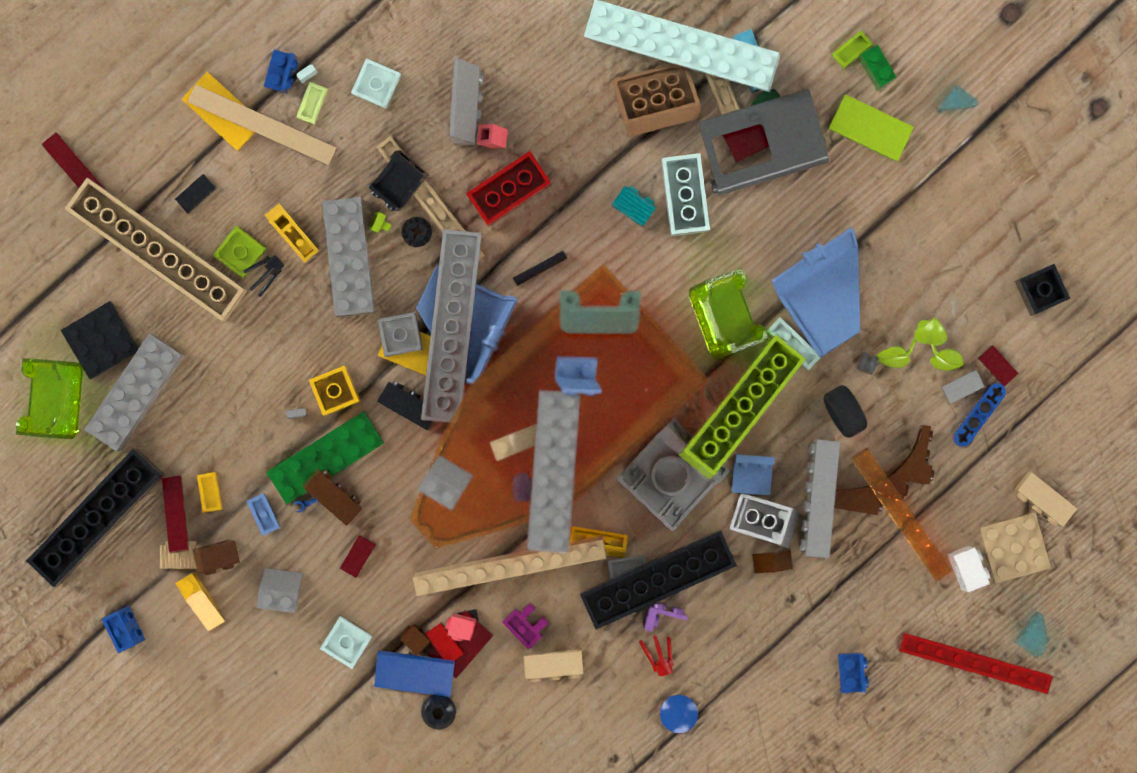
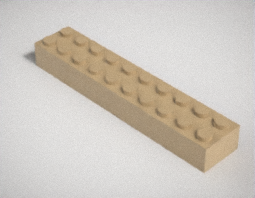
[65,178,247,322]

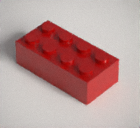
[466,151,552,228]

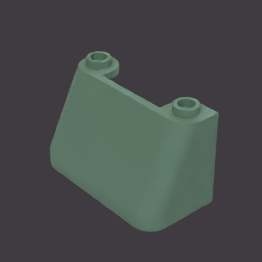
[560,290,641,334]

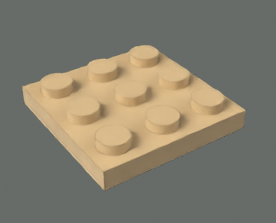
[979,512,1051,583]

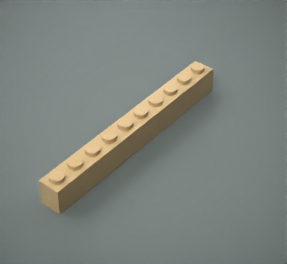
[412,535,606,596]

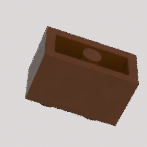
[192,539,240,575]

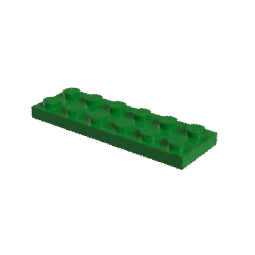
[266,411,385,505]

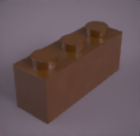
[303,468,362,526]

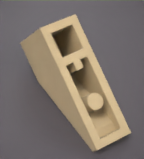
[490,424,537,461]

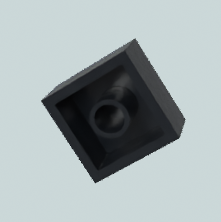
[1015,264,1070,316]

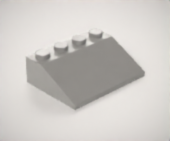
[450,58,484,146]

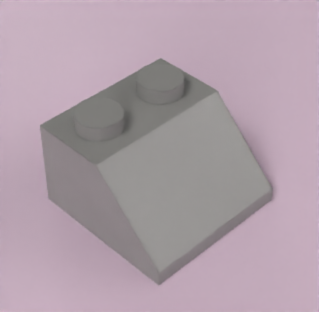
[417,455,473,510]
[257,568,303,613]

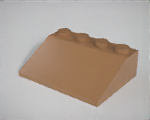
[612,64,702,137]

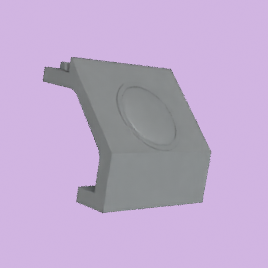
[617,418,730,532]

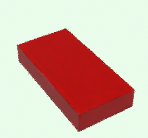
[425,622,464,661]

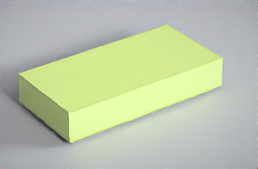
[296,82,328,125]

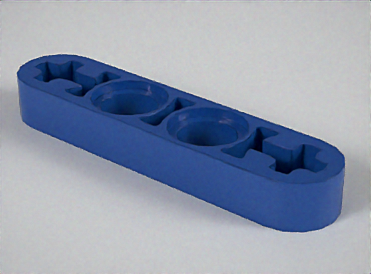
[953,383,1006,446]

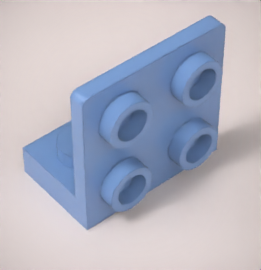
[555,357,602,396]
[732,454,775,495]

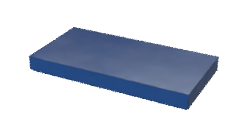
[374,650,455,697]

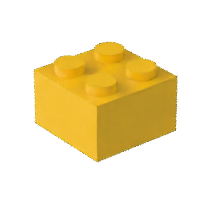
[309,365,361,416]

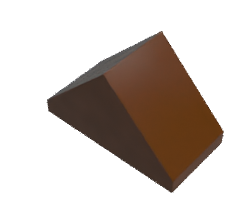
[752,550,793,573]

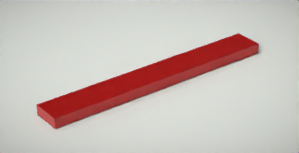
[899,633,1053,694]

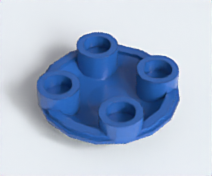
[660,695,698,733]

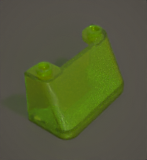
[689,268,769,359]
[16,358,83,439]

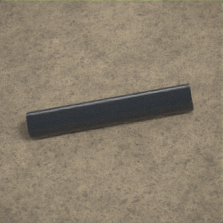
[513,251,567,286]

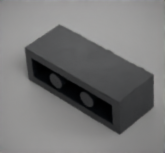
[377,381,433,431]

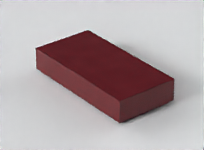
[977,345,1019,387]
[340,535,376,578]

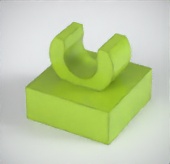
[367,211,391,233]

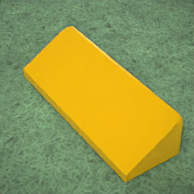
[570,526,628,558]

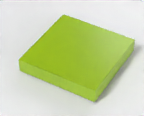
[213,226,267,279]

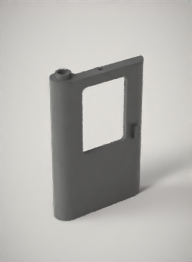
[698,89,829,196]

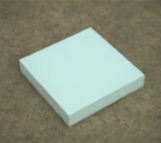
[351,58,402,109]
[320,616,373,669]

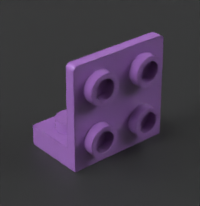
[643,602,688,632]

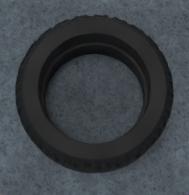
[823,385,867,438]

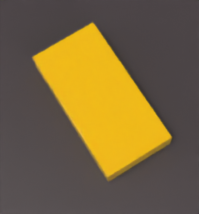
[197,472,223,513]

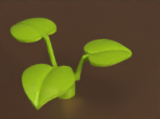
[876,317,964,371]

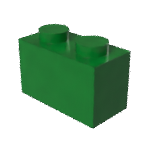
[858,44,897,91]

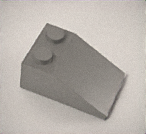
[729,493,800,548]

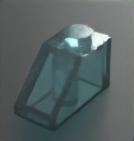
[1014,611,1048,657]

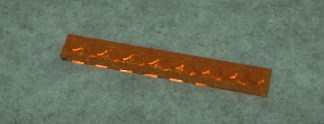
[851,447,952,581]

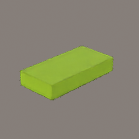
[831,30,873,69]

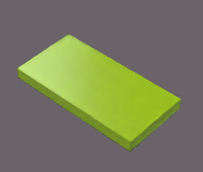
[828,94,914,162]

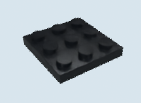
[61,301,139,380]

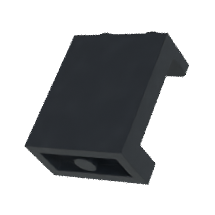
[368,150,429,211]

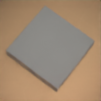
[377,312,423,357]

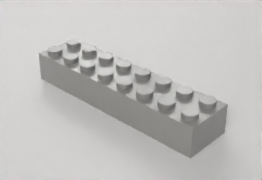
[527,391,581,554]

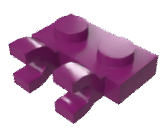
[502,602,549,650]

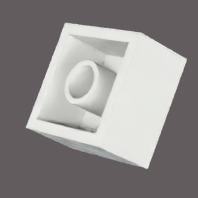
[947,546,990,592]

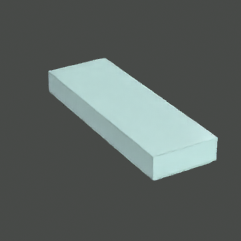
[766,317,820,370]

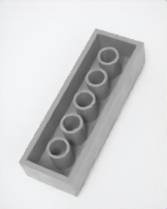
[322,197,376,317]
[85,334,185,451]
[799,440,840,558]

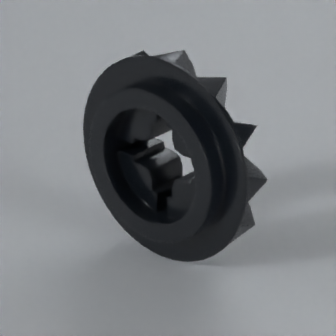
[402,217,432,247]

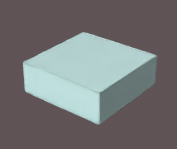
[297,64,318,84]

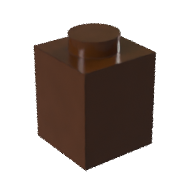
[400,624,430,656]

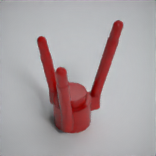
[639,635,674,677]

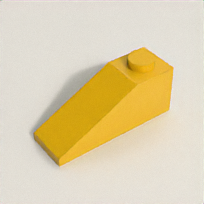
[265,203,319,263]
[175,572,225,631]

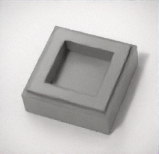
[286,408,308,419]

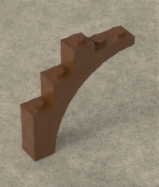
[834,425,934,515]

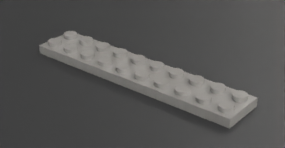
[421,229,482,424]

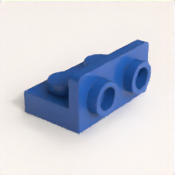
[264,50,298,93]
[101,606,145,654]
[838,652,869,693]

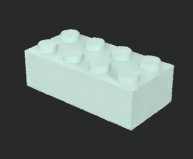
[661,153,710,237]

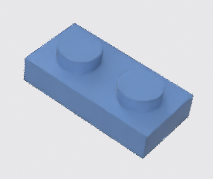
[246,493,281,536]

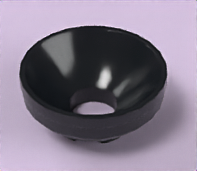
[421,695,456,730]

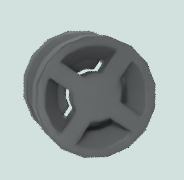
[857,352,879,375]

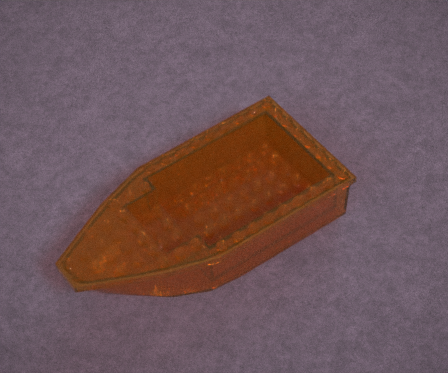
[409,264,709,549]

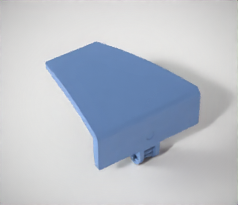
[772,228,860,358]
[416,266,518,385]

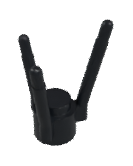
[244,255,284,297]

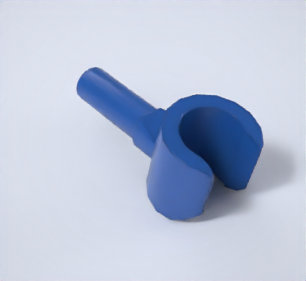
[293,498,319,513]

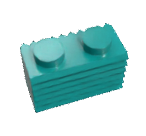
[612,185,656,228]

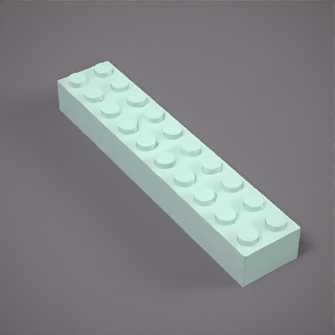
[584,0,781,92]

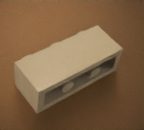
[1014,472,1077,527]
[524,649,583,682]

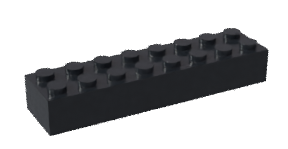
[26,448,165,588]
[580,530,737,630]

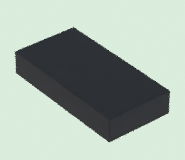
[175,174,217,214]

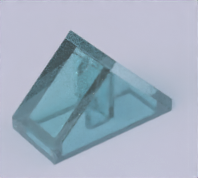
[936,84,978,112]

